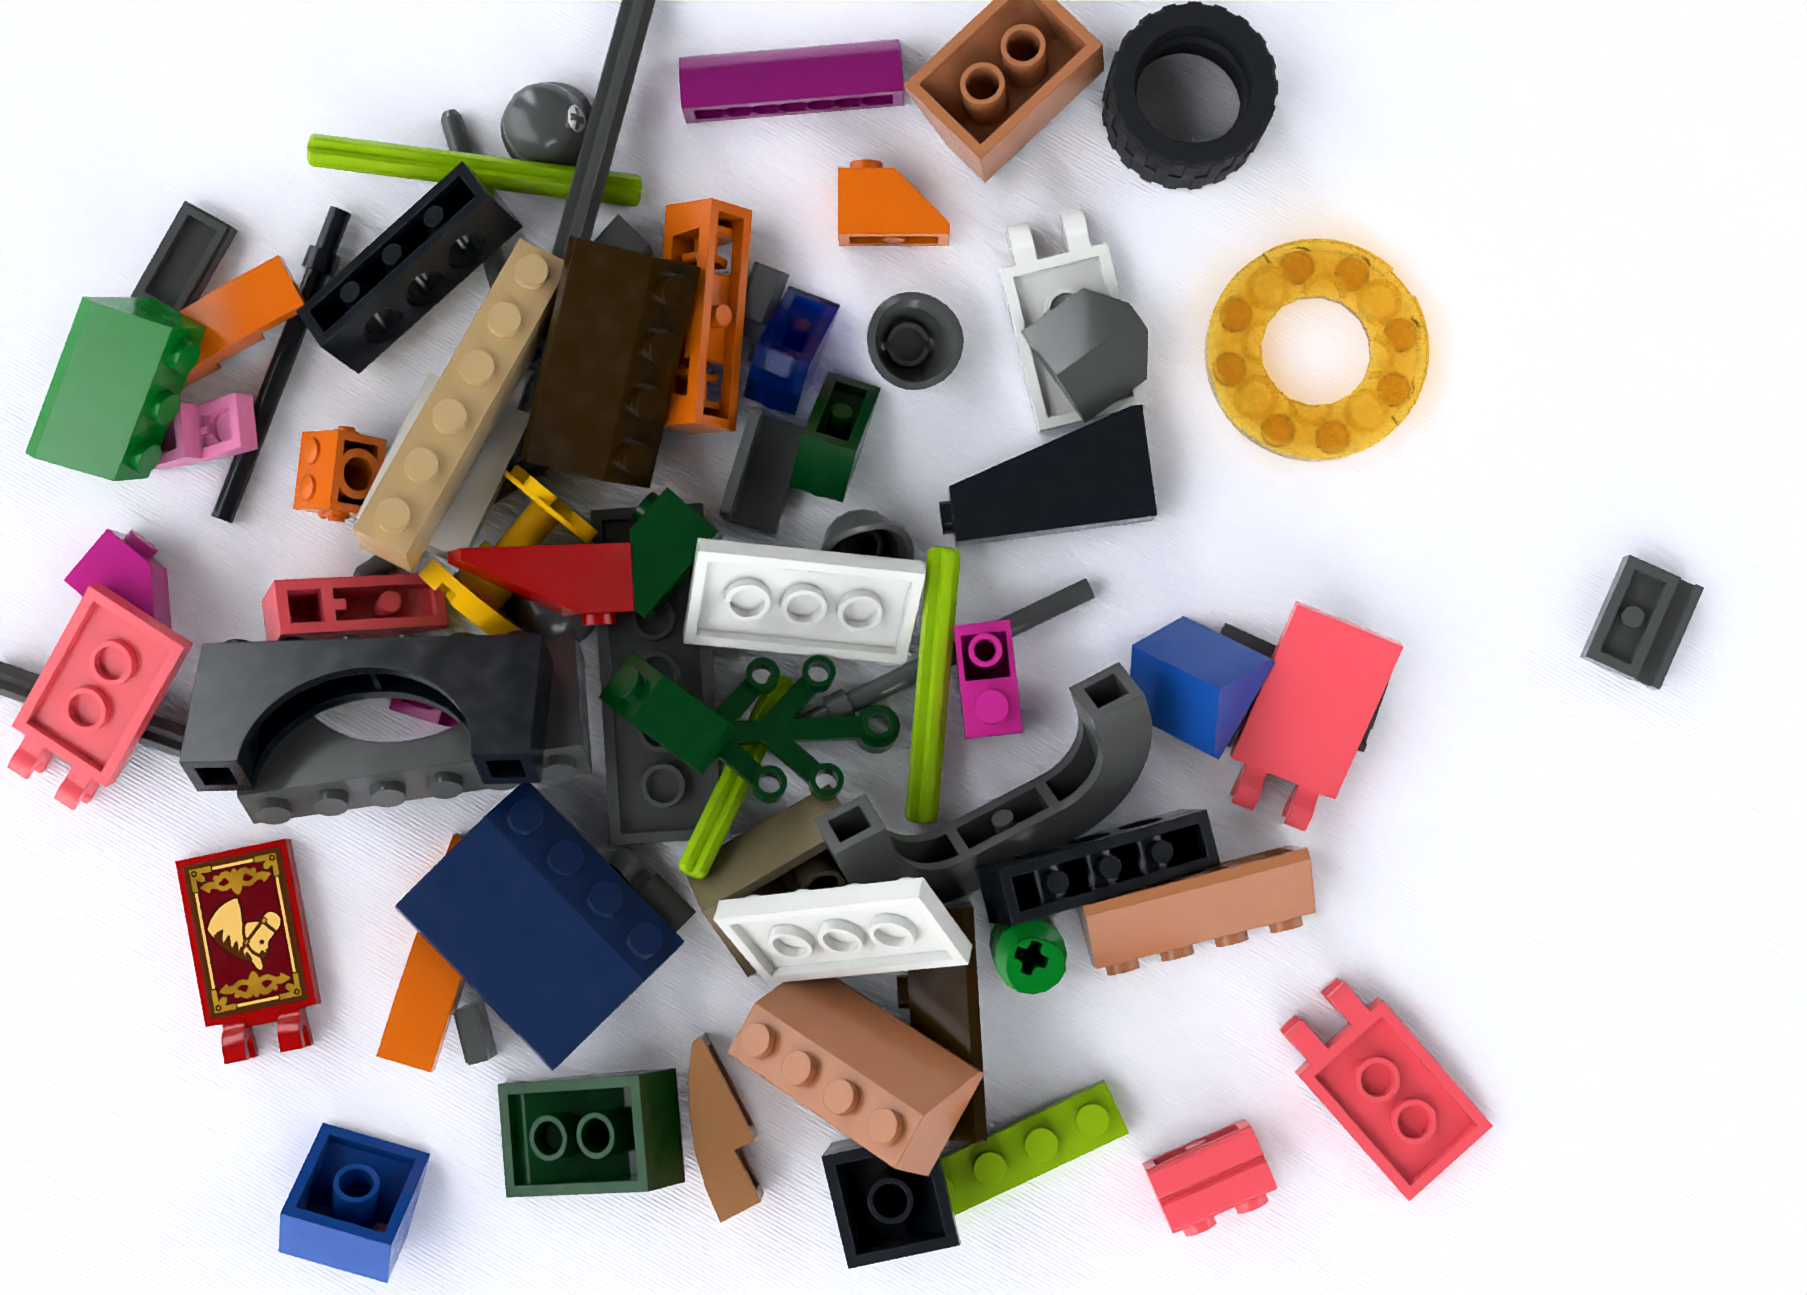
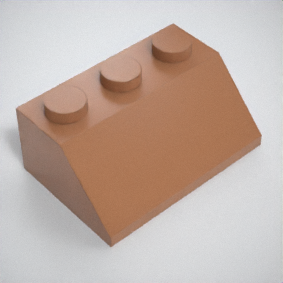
[903,0,1104,183]

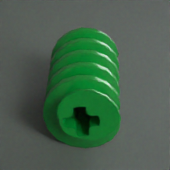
[989,916,1067,995]

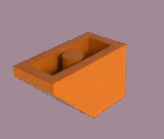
[838,159,950,246]

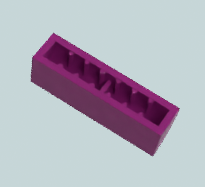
[679,39,904,124]

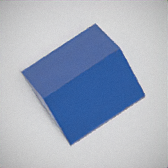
[1130,616,1275,760]

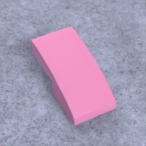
[154,392,258,470]

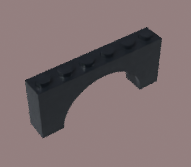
[179,631,554,792]

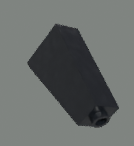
[939,404,1157,547]

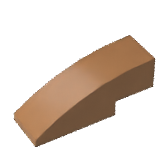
[688,1032,764,1223]

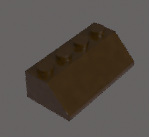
[520,236,701,488]
[896,902,988,1143]

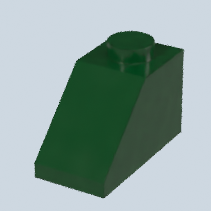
[790,371,881,503]
[630,487,723,621]
[598,651,737,774]

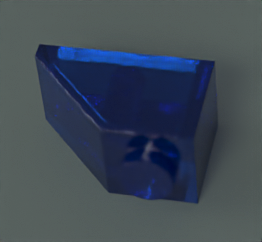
[743,286,840,416]

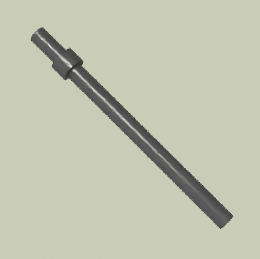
[795,578,1095,718]

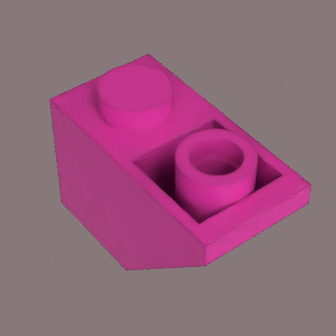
[953,619,1023,740]

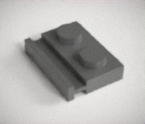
[1579,555,1704,690]

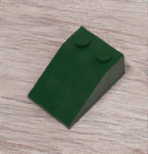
[498,1068,685,1198]

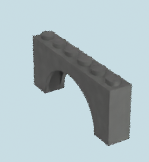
[237,629,592,825]

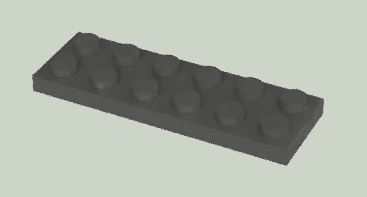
[590,503,720,846]

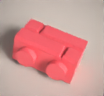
[1142,1119,1278,1237]

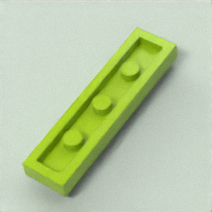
[940,1079,1129,1215]

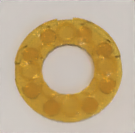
[1204,238,1430,462]

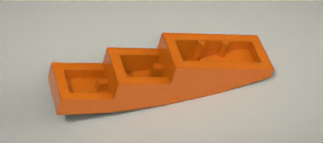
[179,255,306,388]
[376,834,465,1073]

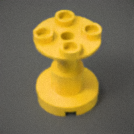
[418,464,598,635]

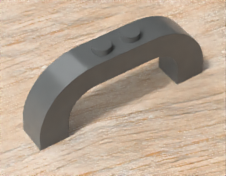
[814,662,1152,904]

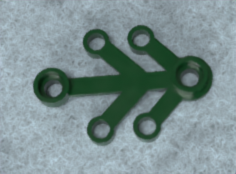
[709,655,900,804]

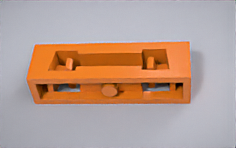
[662,198,752,434]

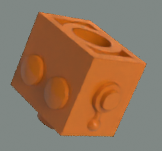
[293,426,387,523]

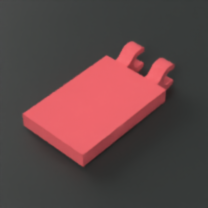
[7,582,193,810]
[1230,601,1404,832]
[1279,977,1493,1201]

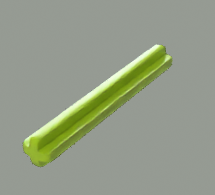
[678,675,795,880]

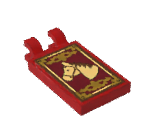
[175,838,321,1065]

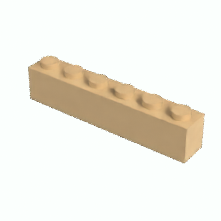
[353,238,564,573]

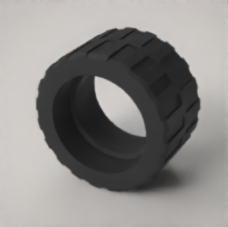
[1102,1,1278,190]

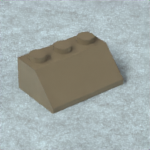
[685,784,850,977]

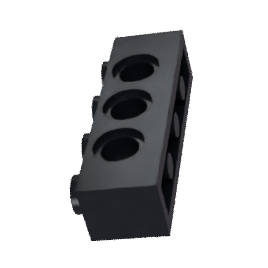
[296,161,523,374]
[976,809,1221,926]

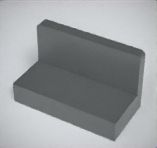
[719,406,805,536]

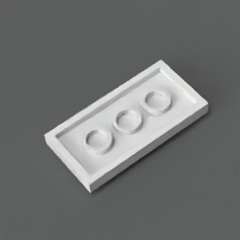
[683,538,926,664]
[713,877,973,984]

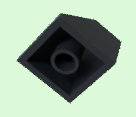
[821,1138,961,1269]

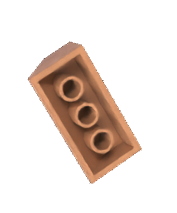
[1076,845,1316,976]
[727,977,985,1176]

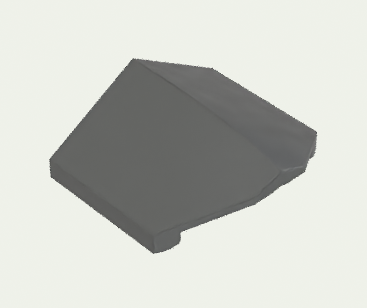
[1021,288,1148,423]

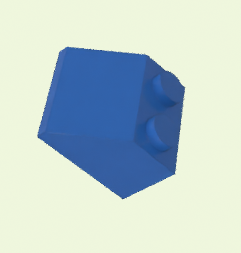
[278,1123,430,1284]

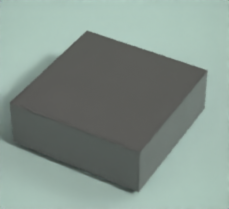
[453,1000,497,1066]

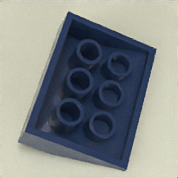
[394,783,685,1071]

